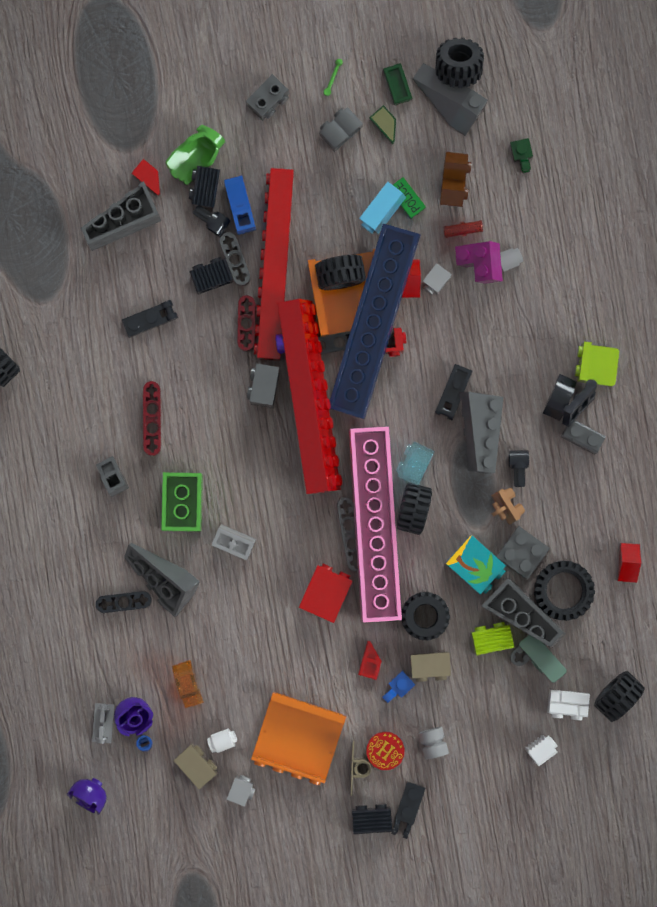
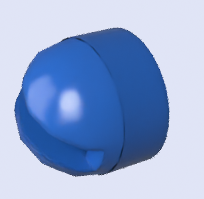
[136,735,153,752]

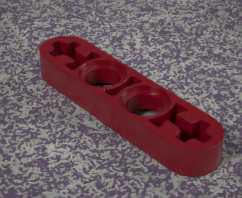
[143,381,161,456]

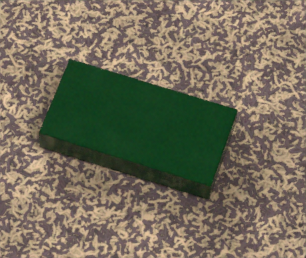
[383,63,413,106]

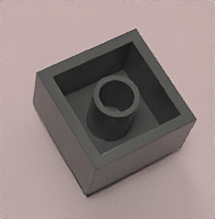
[247,363,280,409]

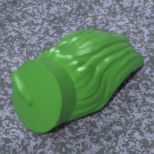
[166,125,225,185]

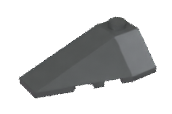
[413,63,488,136]

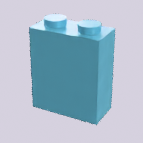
[359,182,406,234]

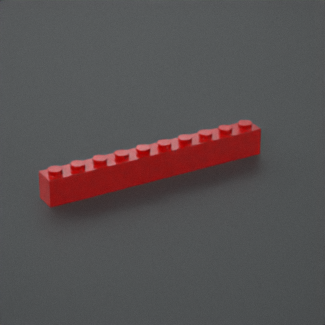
[254,168,294,361]

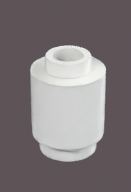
[207,728,237,753]

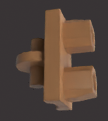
[491,488,525,525]

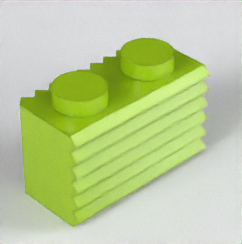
[471,622,515,655]

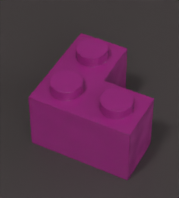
[455,241,503,284]

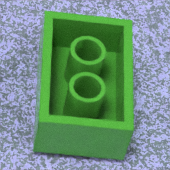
[161,472,203,532]

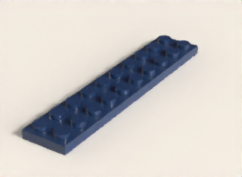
[330,223,421,419]

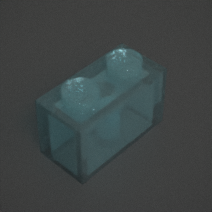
[396,441,435,485]

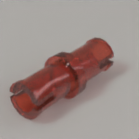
[443,220,483,238]

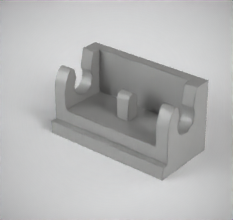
[212,524,256,560]

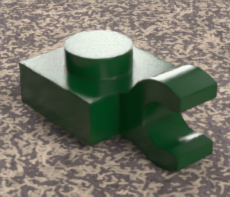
[510,138,533,173]

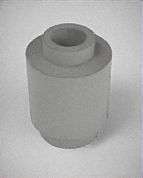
[500,248,523,272]

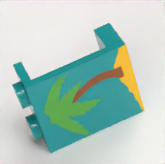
[445,535,506,594]

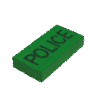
[393,177,426,219]

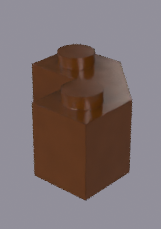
[440,152,471,207]

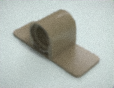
[350,740,372,796]

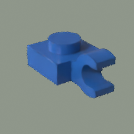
[382,671,415,703]

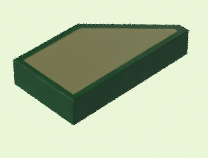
[369,105,396,145]

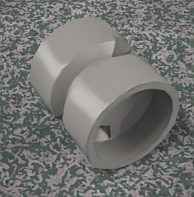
[418,726,449,760]

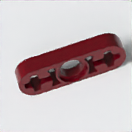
[237,295,256,351]

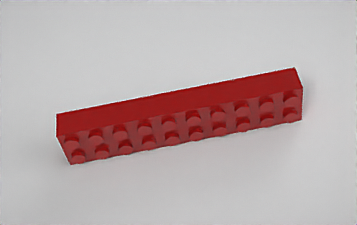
[278,299,342,494]

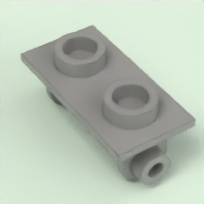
[92,703,114,744]

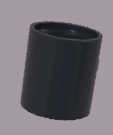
[193,205,231,237]
[509,450,529,487]

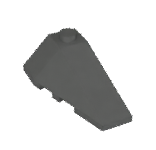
[124,543,200,617]

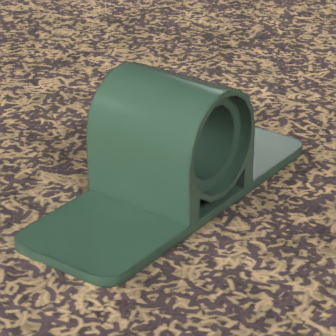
[519,635,567,683]

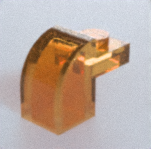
[172,660,204,708]

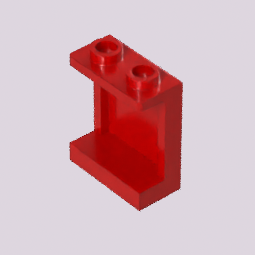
[298,563,352,623]

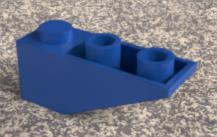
[224,176,256,235]

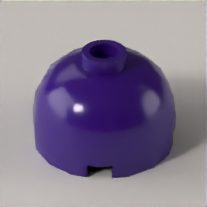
[114,697,154,736]
[67,778,107,815]

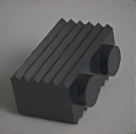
[189,166,220,208]
[189,257,234,295]
[352,804,392,834]

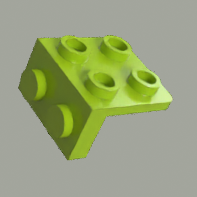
[575,342,619,386]

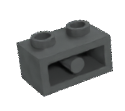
[246,74,289,121]

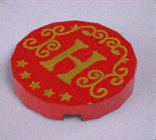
[366,732,405,770]

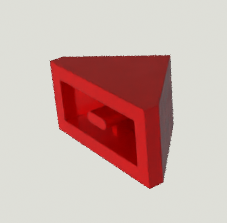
[402,260,421,298]
[617,543,641,583]

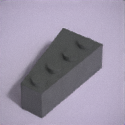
[459,392,504,474]

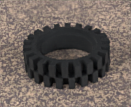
[534,561,595,621]

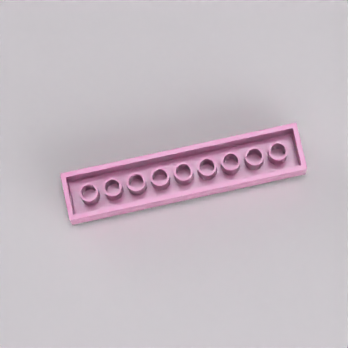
[349,427,402,623]

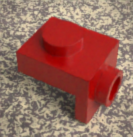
[385,328,406,357]

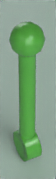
[324,59,343,96]

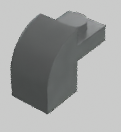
[96,456,129,497]

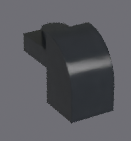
[543,374,577,421]

